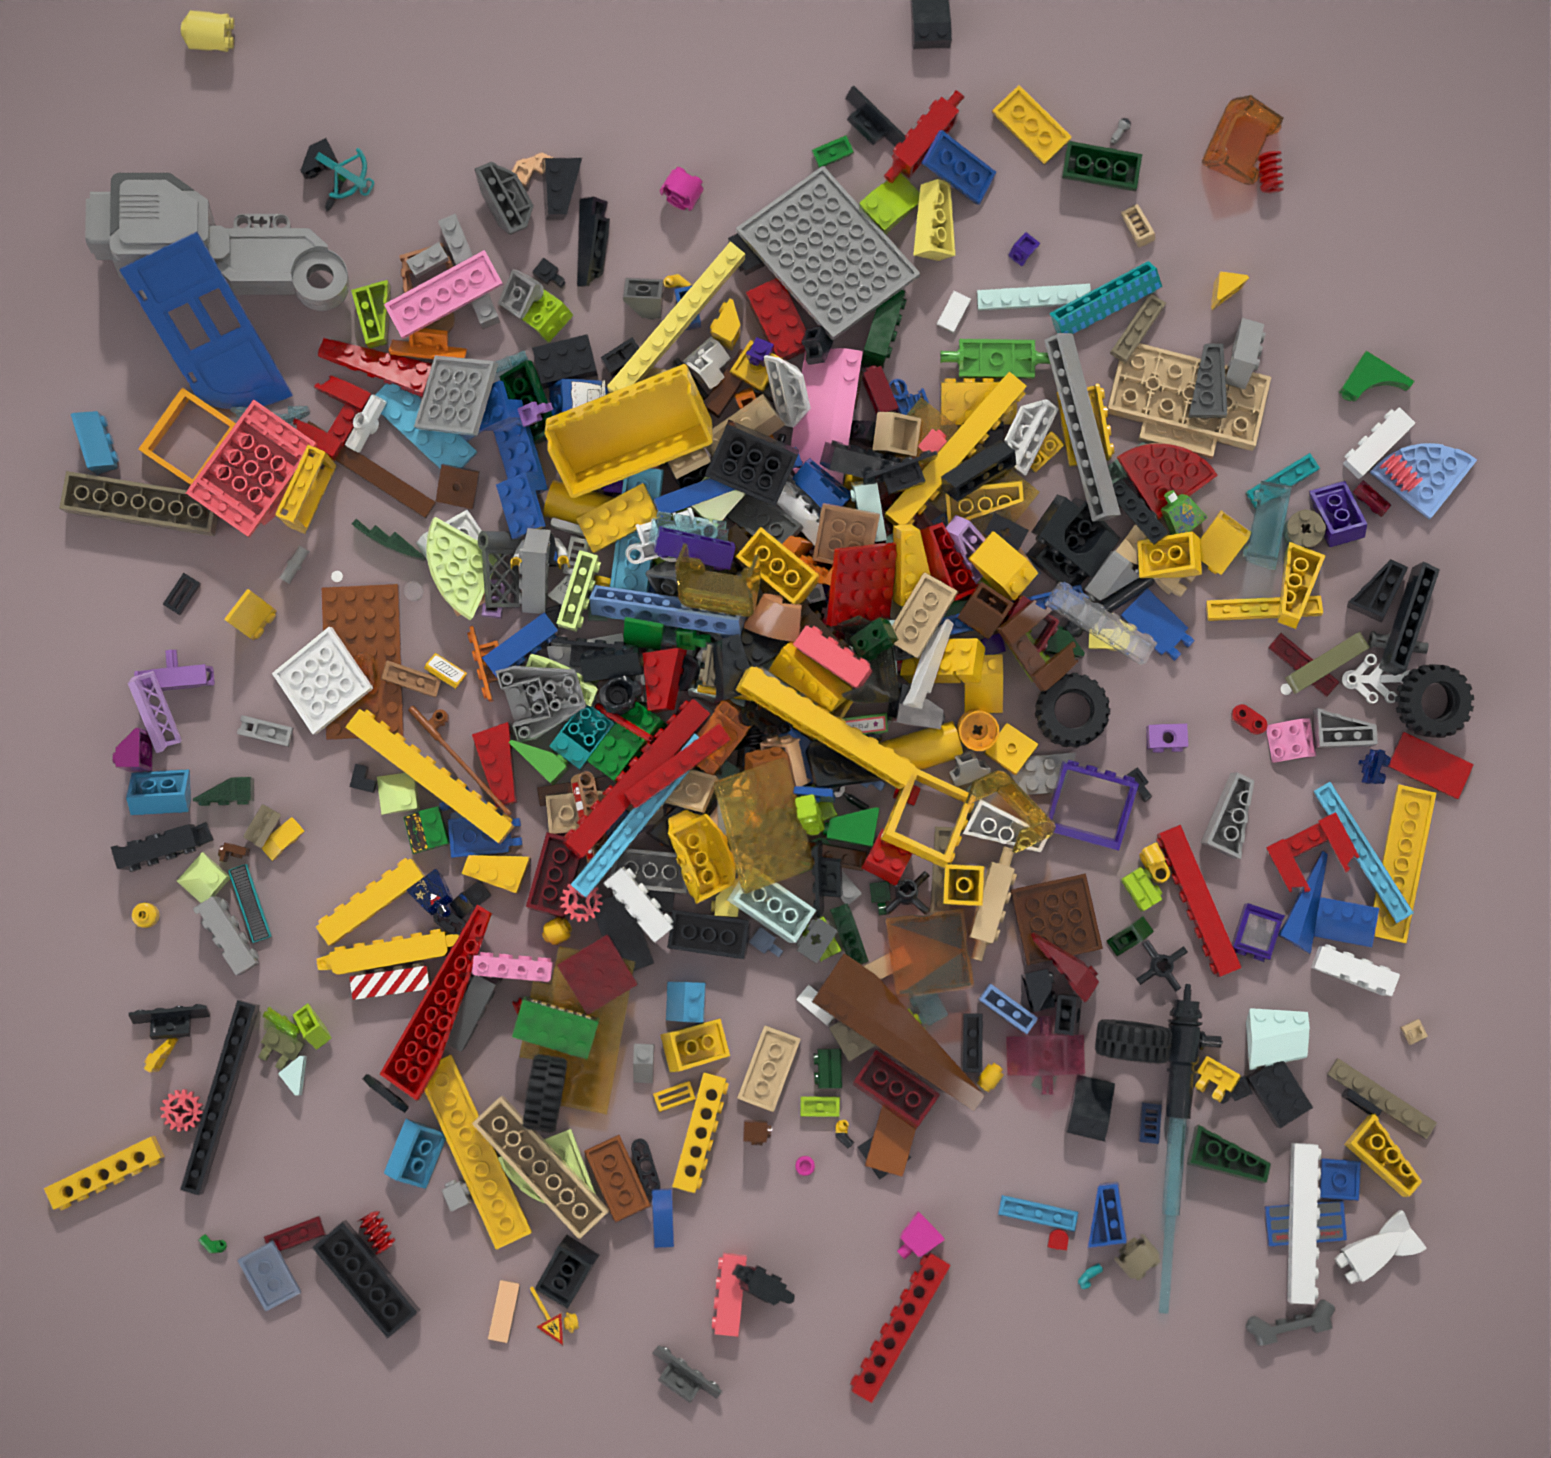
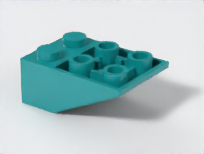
[549,705,615,771]

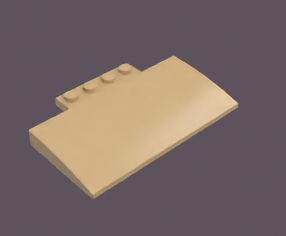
[1107,343,1271,459]

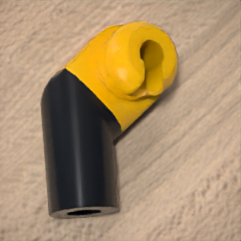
[835,1119,854,1149]

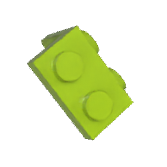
[521,289,574,343]

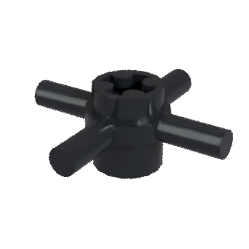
[884,871,930,915]
[1136,939,1188,992]

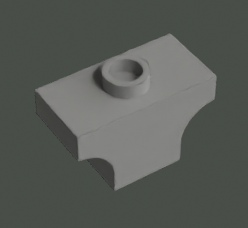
[949,750,992,787]

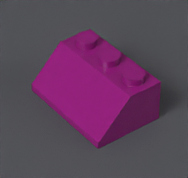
[112,728,153,772]

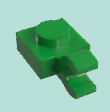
[675,628,711,651]

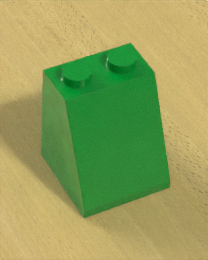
[823,807,879,848]

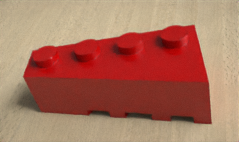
[920,522,979,601]
[472,722,517,809]

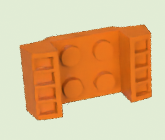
[782,536,832,585]
[696,699,753,775]

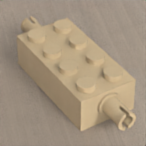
[967,846,1017,961]

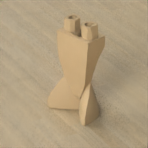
[1116,524,1196,597]

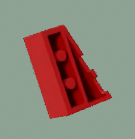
[643,648,687,713]

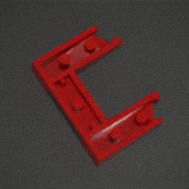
[293,375,371,461]
[1266,812,1359,892]

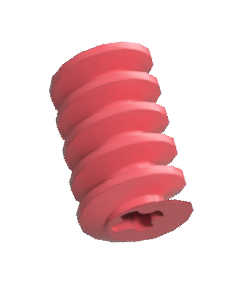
[1380,453,1423,493]

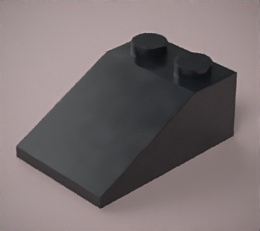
[911,0,952,49]
[1064,1074,1115,1142]
[535,1235,600,1309]

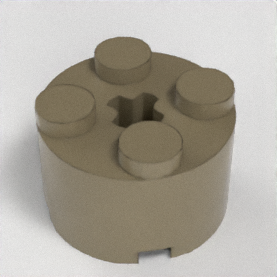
[1283,509,1326,549]
[1114,1234,1161,1281]

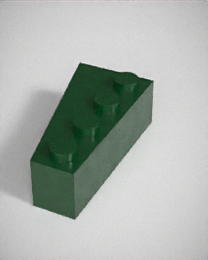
[860,290,907,369]
[1187,1125,1271,1184]

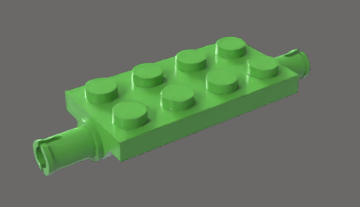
[940,339,1051,379]

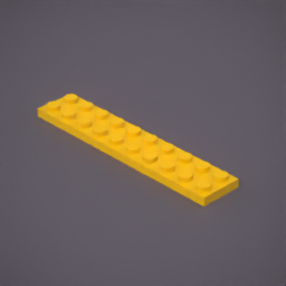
[424,1054,532,1250]

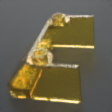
[675,543,761,617]
[966,771,1056,854]

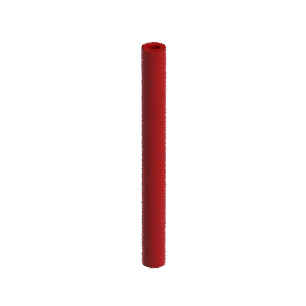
[595,703,653,742]

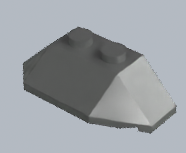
[475,161,534,235]

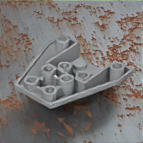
[496,666,586,743]

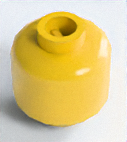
[132,903,160,928]
[542,917,572,945]

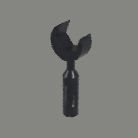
[827,786,869,810]

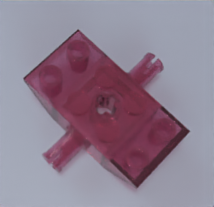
[1006,1016,1085,1095]

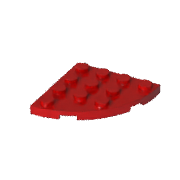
[1116,443,1218,519]

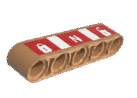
[571,771,607,863]

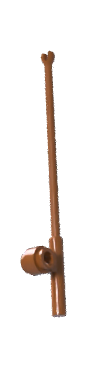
[408,706,512,816]

